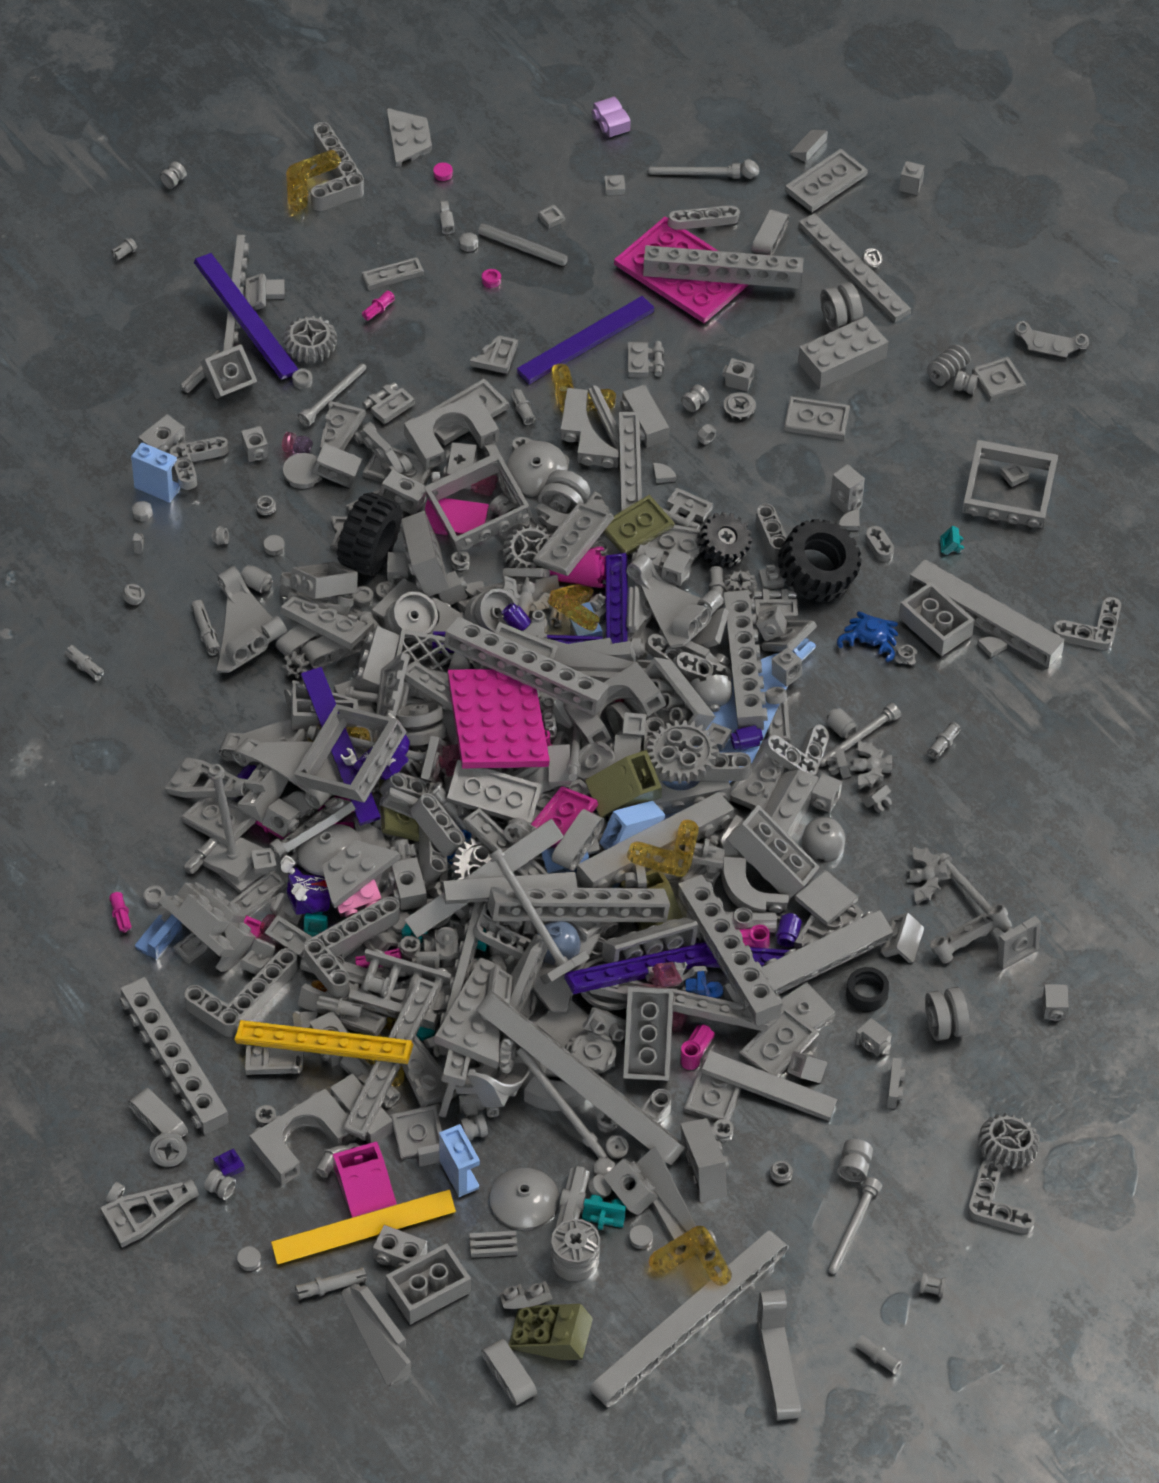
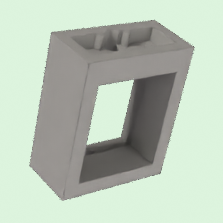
[291,561,358,599]

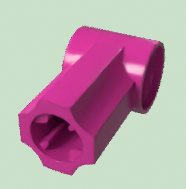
[739,924,770,949]
[680,1024,715,1070]

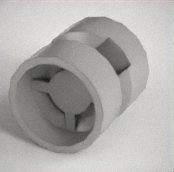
[837,1139,873,1182]

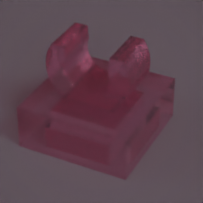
[471,475,497,496]
[651,962,683,987]

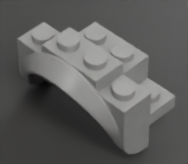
[159,882,256,972]
[454,1030,533,1107]

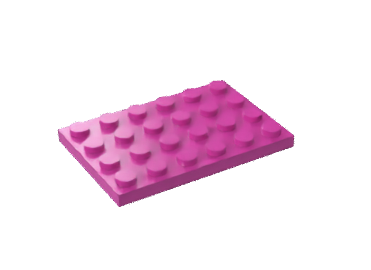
[614,217,748,324]
[447,669,550,769]

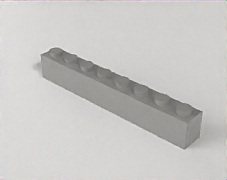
[909,559,1065,668]
[576,792,734,888]
[723,910,893,1004]

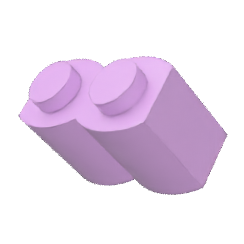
[592,97,631,137]

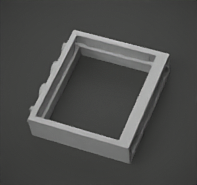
[962,440,1058,528]
[424,452,532,551]
[294,704,407,803]

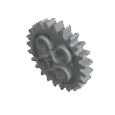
[647,720,718,784]
[451,838,493,880]

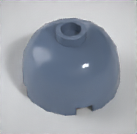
[537,921,581,965]

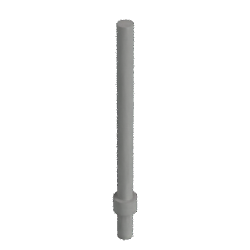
[567,725,581,781]
[516,1047,608,1158]

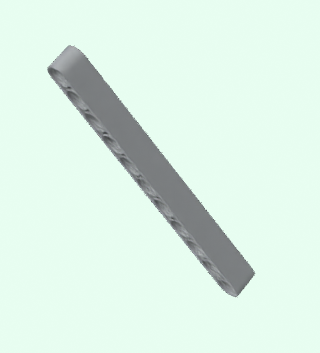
[476,991,686,1165]
[590,1230,788,1407]

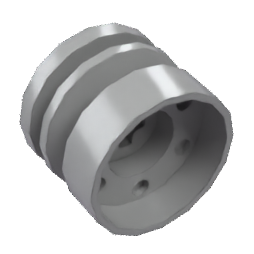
[551,1219,600,1281]

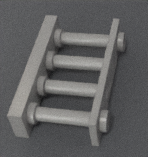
[348,949,452,1030]

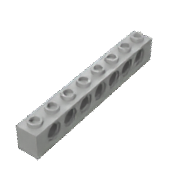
[643,245,804,289]
[724,590,768,730]
[444,616,609,716]
[678,875,783,1026]
[488,887,670,922]
[119,977,229,1135]

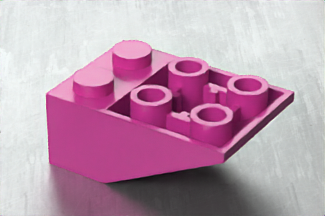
[333,1141,397,1218]

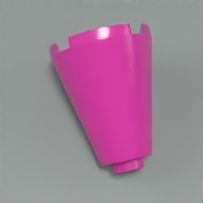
[550,546,606,588]

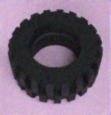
[337,492,403,576]
[778,519,862,602]

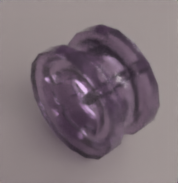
[293,436,313,454]

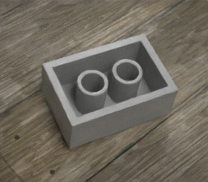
[899,581,975,656]
[386,1243,471,1325]

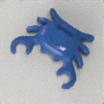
[837,611,898,662]

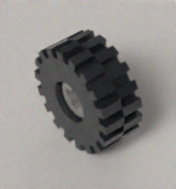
[697,512,752,568]

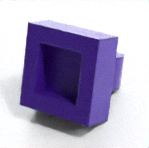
[213,1148,245,1177]

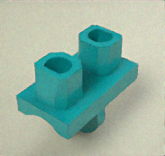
[582,1195,626,1231]

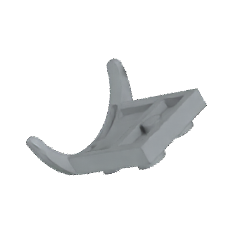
[245,1011,304,1075]

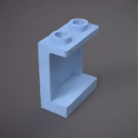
[131,443,180,503]
[439,1124,480,1197]

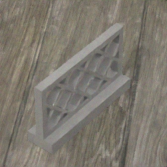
[396,629,481,682]
[439,1049,470,1118]

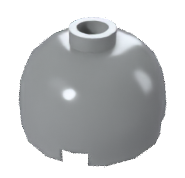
[690,675,732,712]
[802,817,846,861]

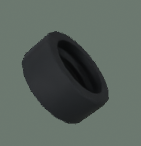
[846,967,889,1011]

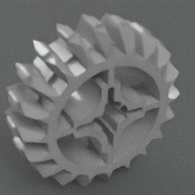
[283,315,337,364]
[503,523,553,569]
[978,1113,1040,1170]

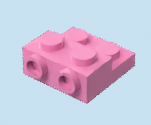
[337,879,382,918]

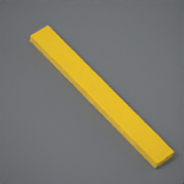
[234,1020,414,1064]
[270,1189,456,1264]

